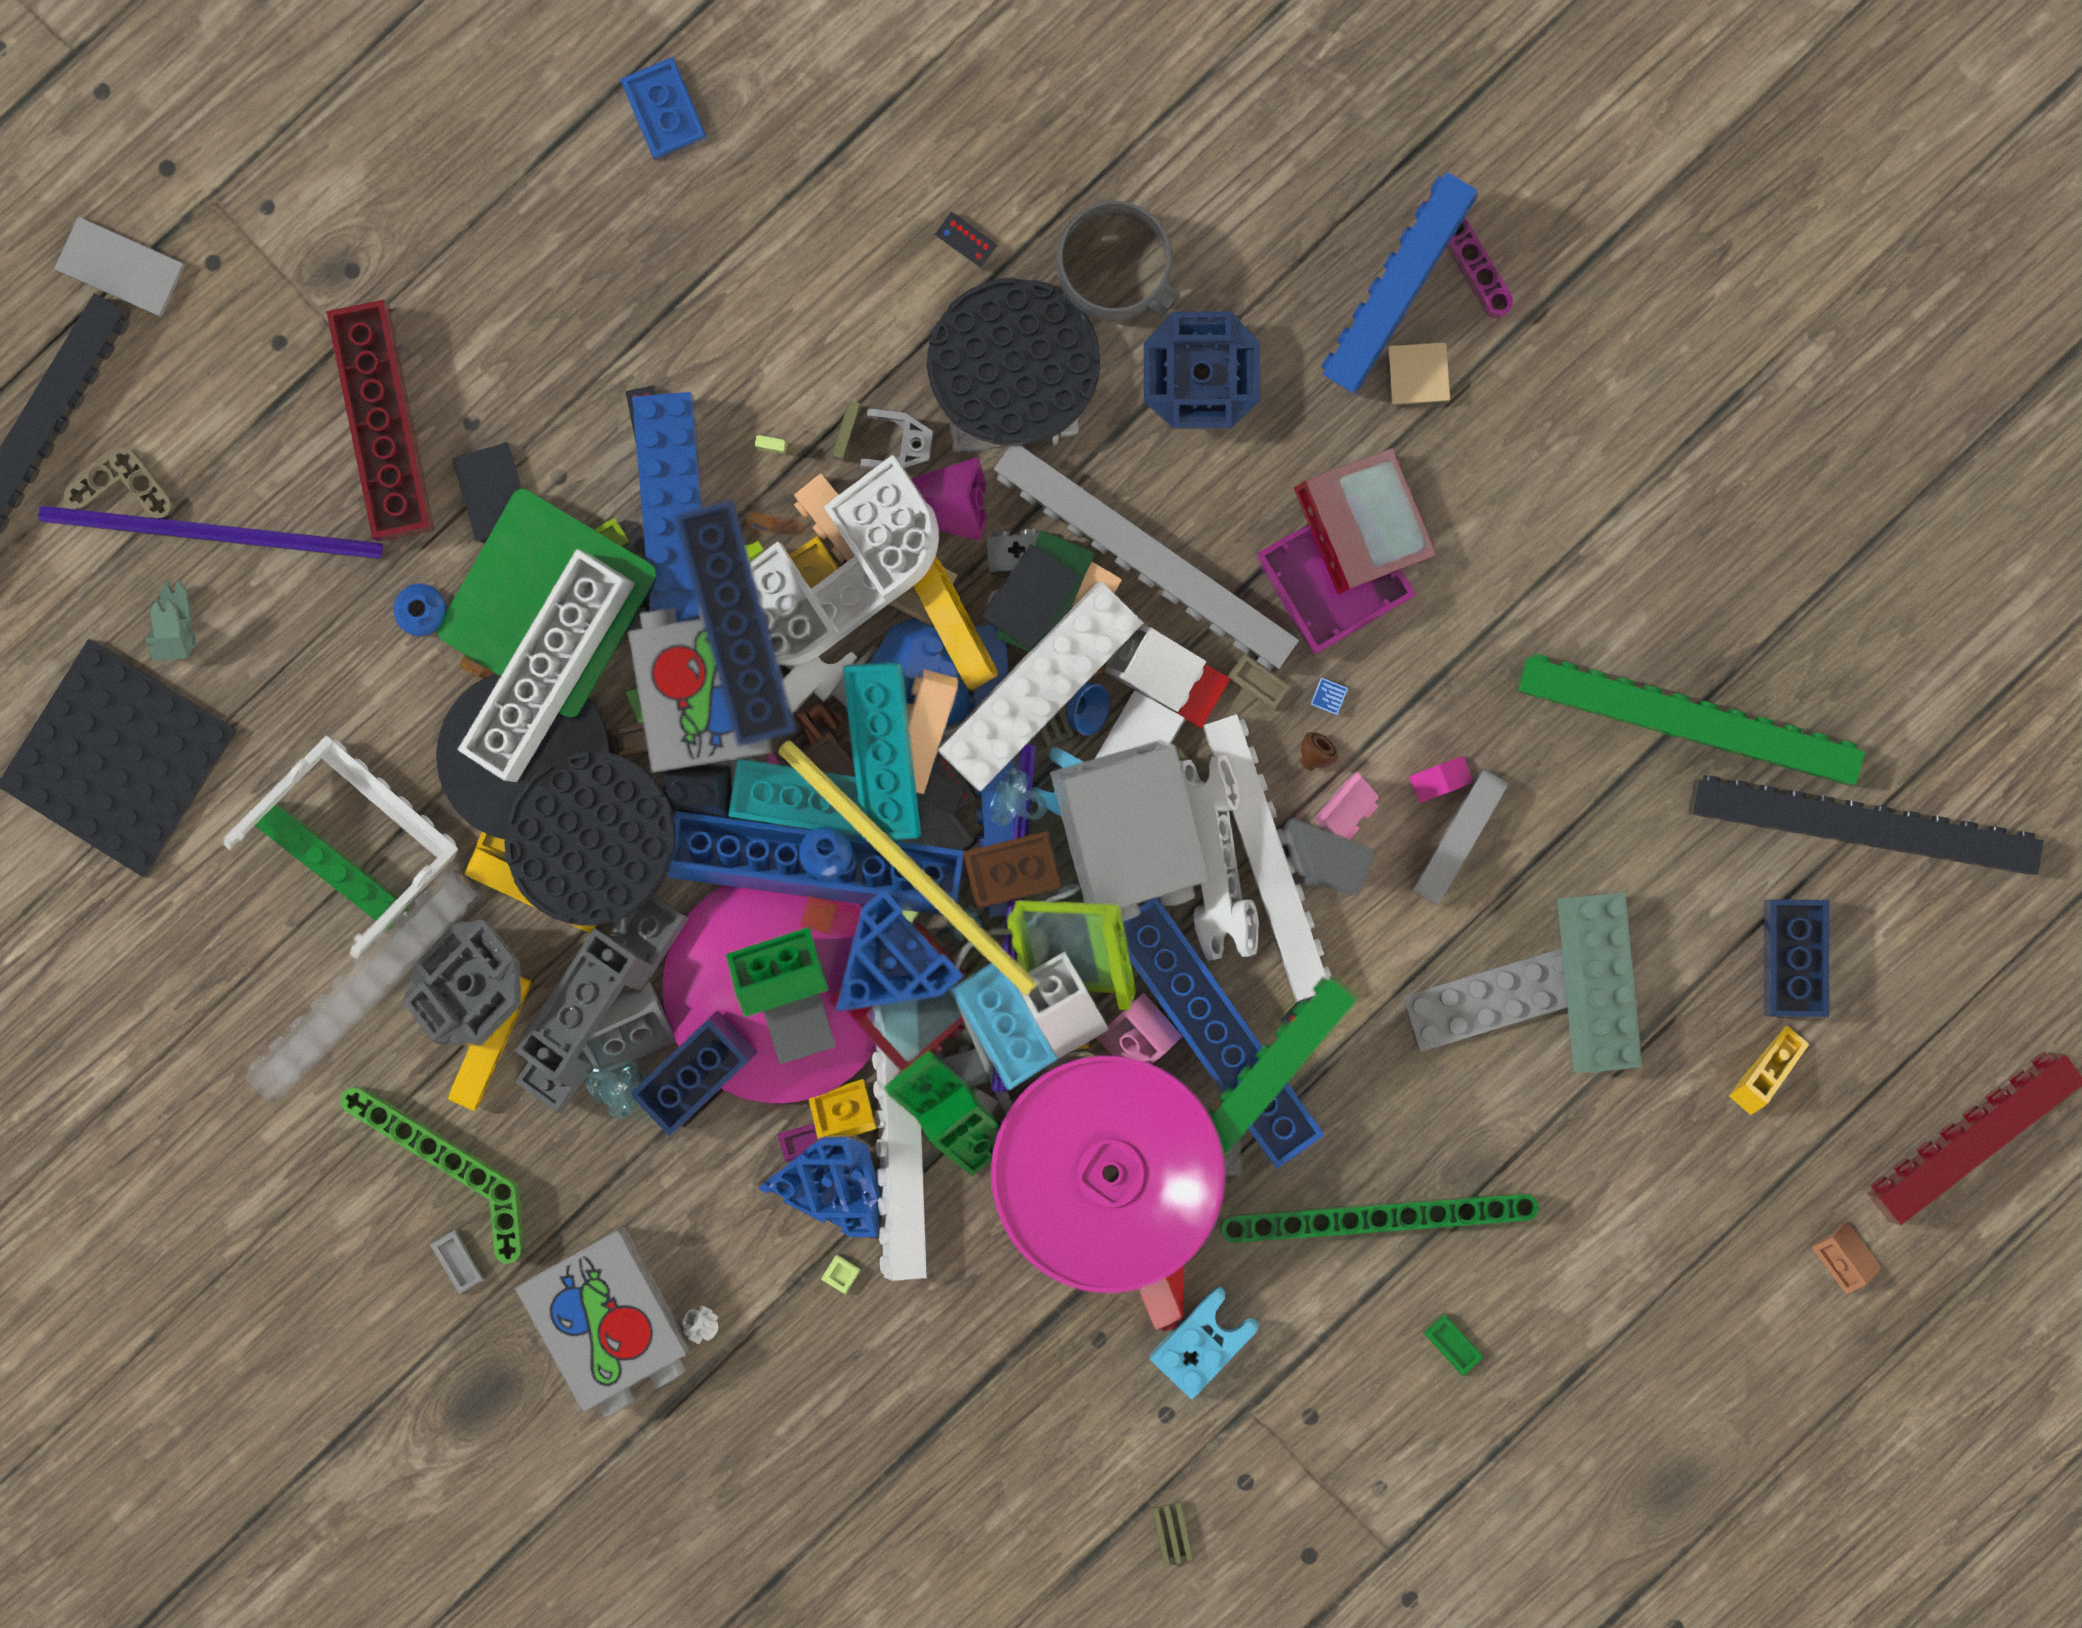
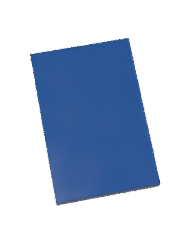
[620,57,707,160]

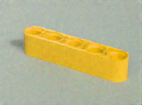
[914,556,998,691]
[464,848,596,933]
[448,976,532,1112]

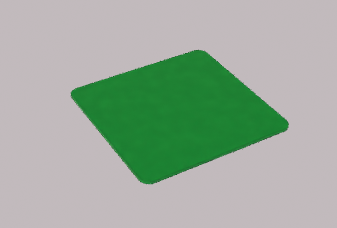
[437,489,657,717]

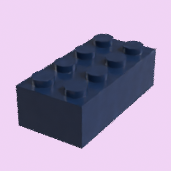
[1764,899,1829,1017]
[629,1010,758,1136]

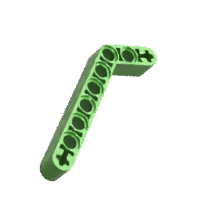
[340,1087,524,1264]

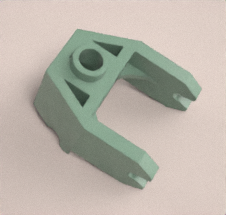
[146,580,196,661]

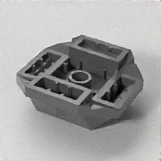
[403,919,521,1046]

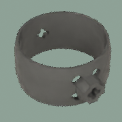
[1056,201,1180,321]

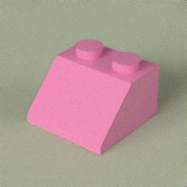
[1096,993,1182,1064]

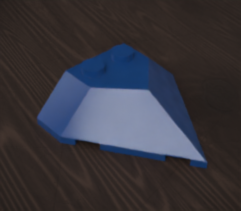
[845,618,970,728]
[836,889,963,1011]
[758,1137,881,1237]

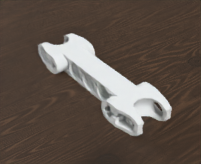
[699,652,858,790]
[1179,755,1259,961]

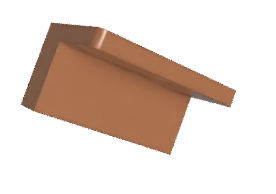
[1812,1222,1881,1295]

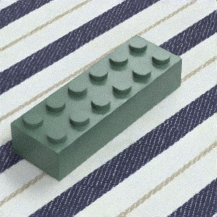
[1557,892,1642,1073]

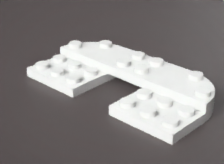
[751,455,939,666]

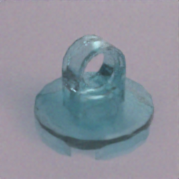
[990,768,1047,826]
[585,1063,643,1119]

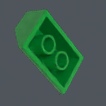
[726,927,829,1017]

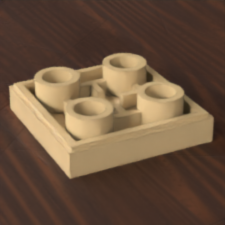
[1388,343,1450,405]

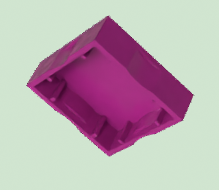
[1255,495,1416,656]

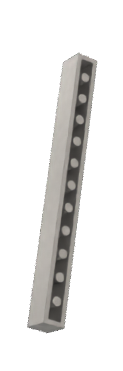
[994,446,1299,671]

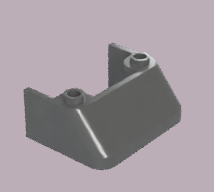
[1283,819,1376,896]

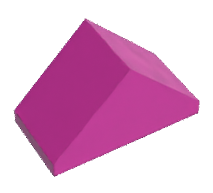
[1409,756,1474,803]

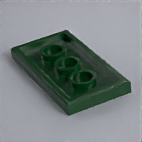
[995,530,1094,652]

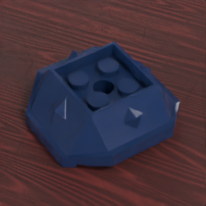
[1143,312,1260,429]

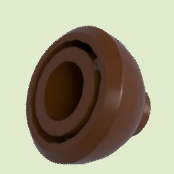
[1300,732,1338,771]

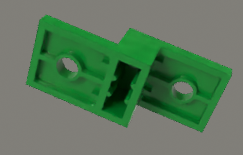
[883,1051,1002,1176]

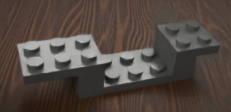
[514,895,689,1114]

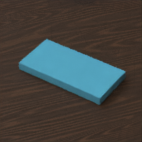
[950,963,1058,1090]

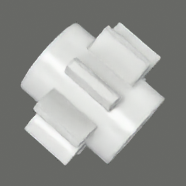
[682,1305,718,1344]

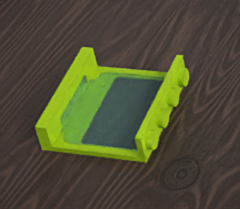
[1008,901,1136,1010]

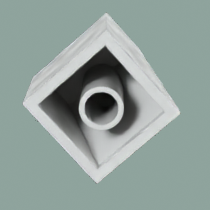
[1101,625,1206,712]
[1019,952,1109,1058]

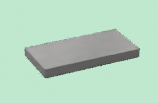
[54,217,185,317]

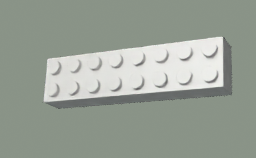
[458,550,635,782]
[937,582,1143,791]

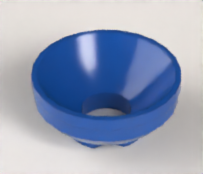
[393,584,447,636]
[1066,682,1110,736]
[799,827,853,880]

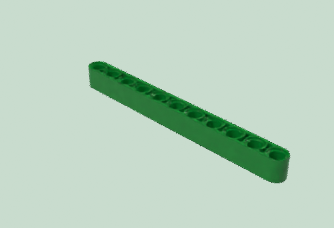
[1220,1192,1539,1243]

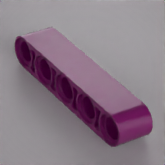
[1427,194,1513,319]

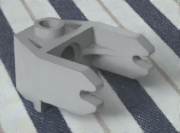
[860,409,934,472]

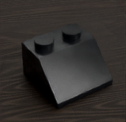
[662,765,735,819]

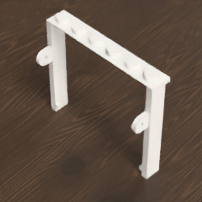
[223,736,458,959]

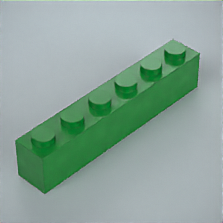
[254,802,410,930]

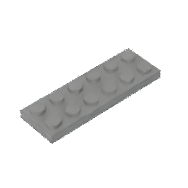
[1402,948,1567,1052]

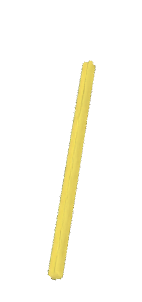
[778,741,1037,995]

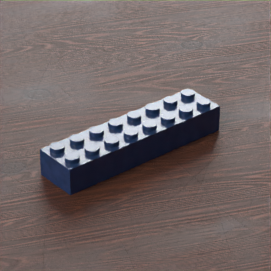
[674,500,797,747]

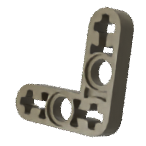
[64,447,174,519]

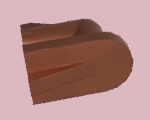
[794,702,846,746]

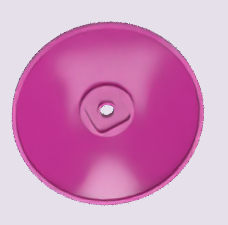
[663,885,876,1103]
[991,1056,1225,1293]

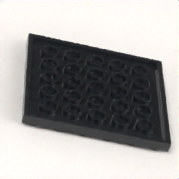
[0,639,238,878]

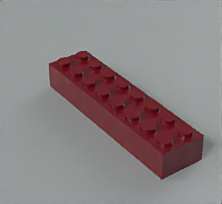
[326,300,435,542]
[1867,1052,2082,1226]

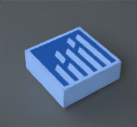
[1310,678,1348,716]

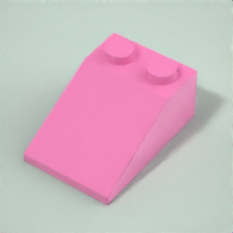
[1313,772,1379,840]

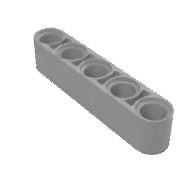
[1412,768,1508,905]

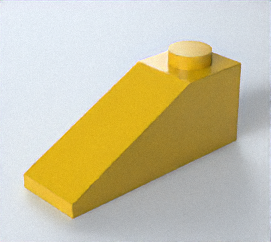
[1729,1025,1809,1115]

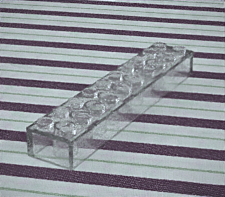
[244,870,486,1102]

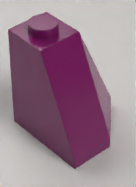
[911,458,987,540]

